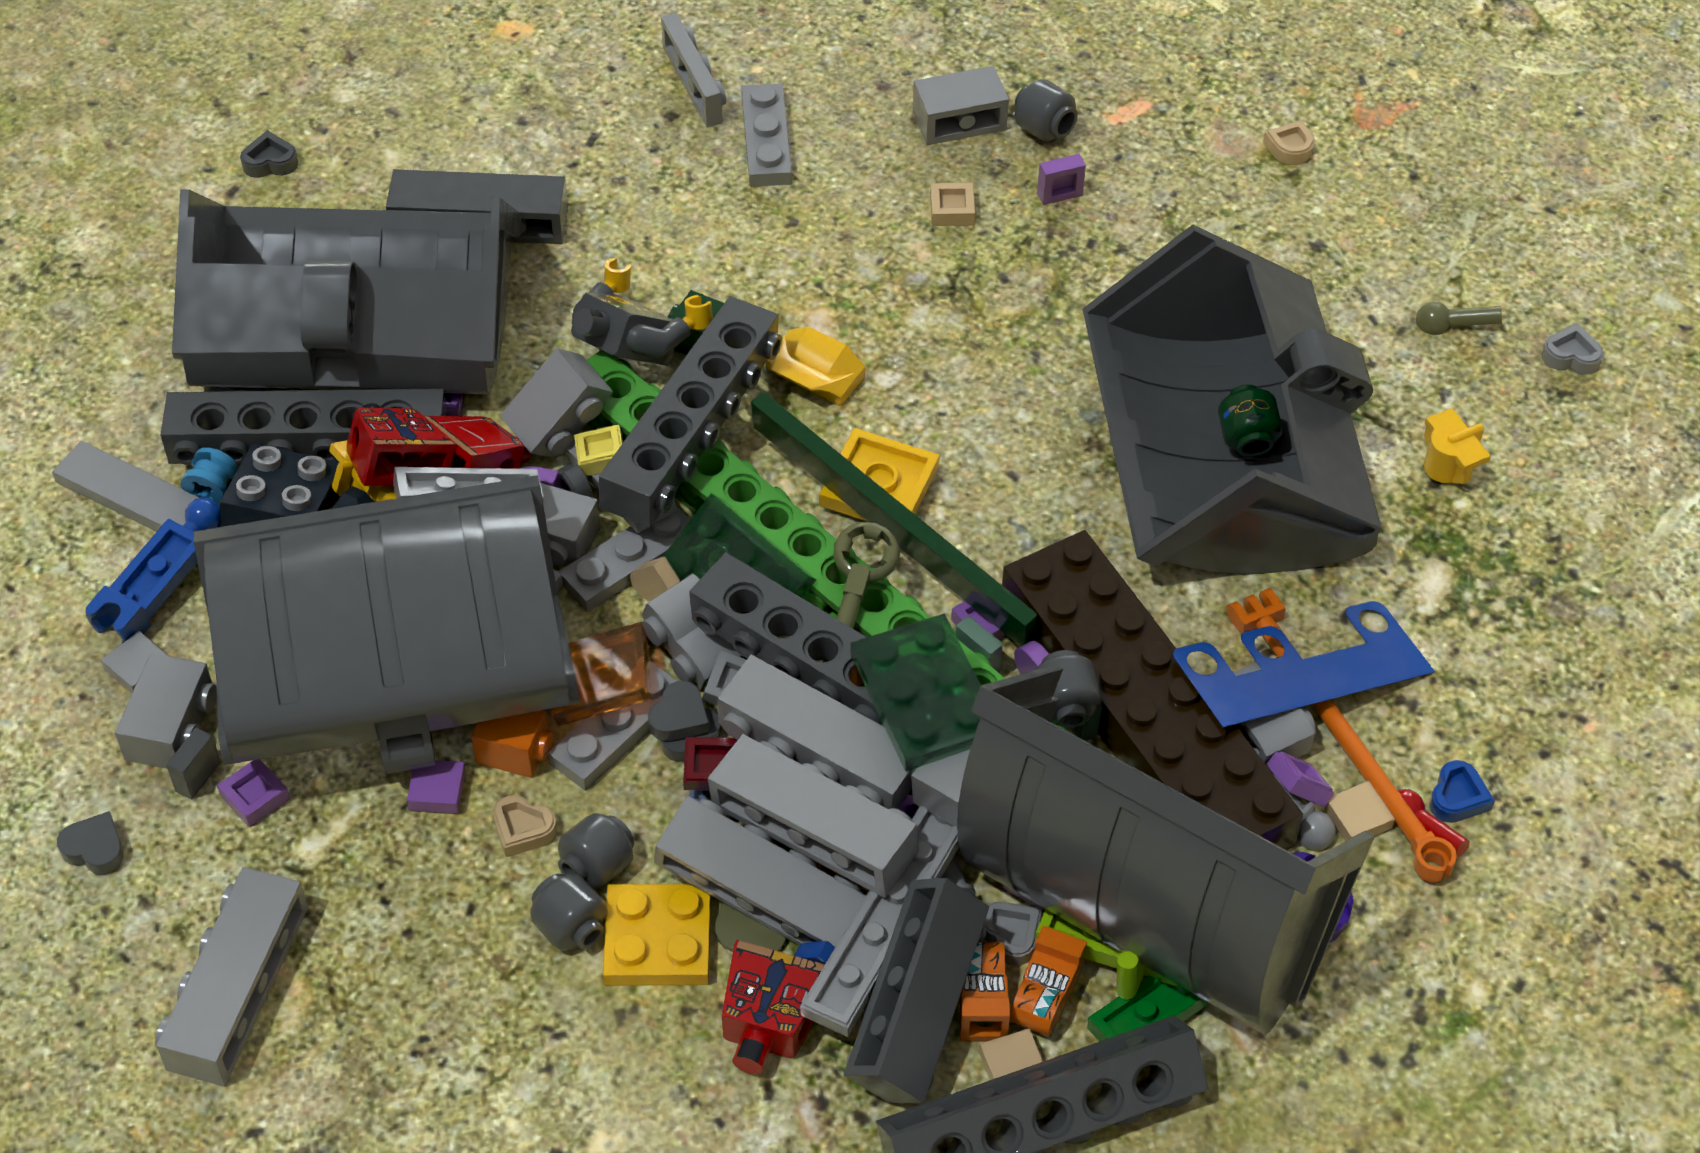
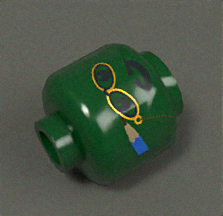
[1218,384,1282,456]

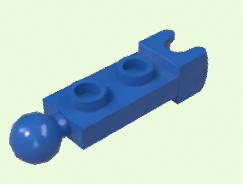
[85,497,221,643]

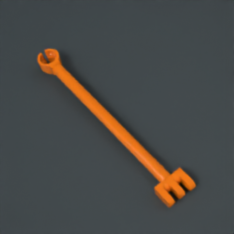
[1226,588,1457,883]

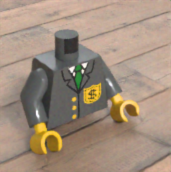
[571,258,713,366]

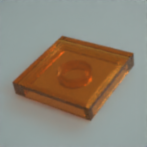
[552,622,652,726]

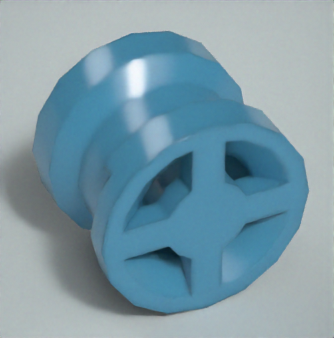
[180,448,238,505]

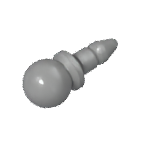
[1273,774,1336,851]

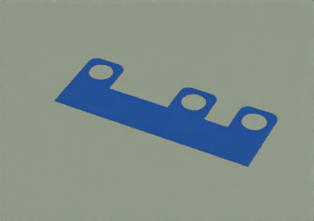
[1173,601,1435,727]

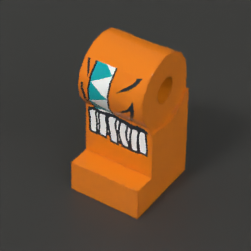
[1010,926,1087,1037]
[960,942,1010,1041]

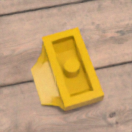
[766,327,865,407]

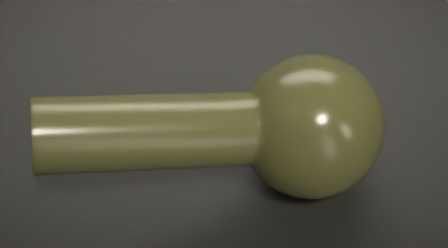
[1416,302,1502,335]

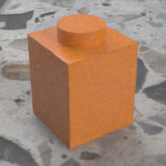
[471,710,553,778]

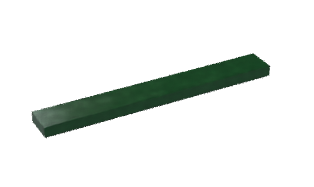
[751,392,1037,647]

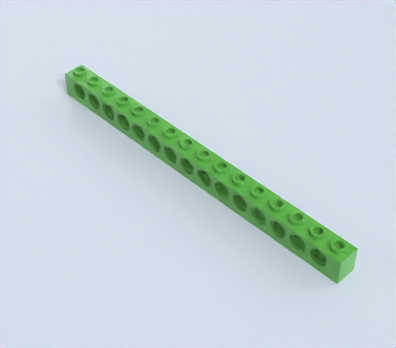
[587,350,1091,744]

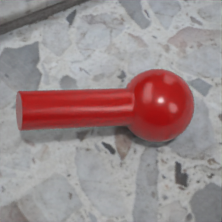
[1394,789,1470,857]

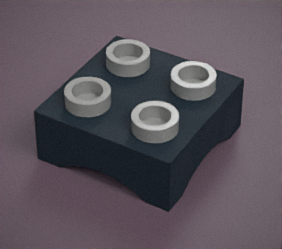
[220,443,339,527]

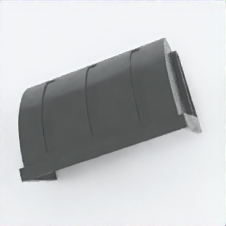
[172,189,521,394]
[1082,224,1382,574]
[194,475,580,774]
[957,664,1375,1035]

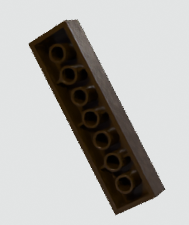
[1002,530,1303,850]

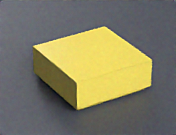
[574,425,623,476]

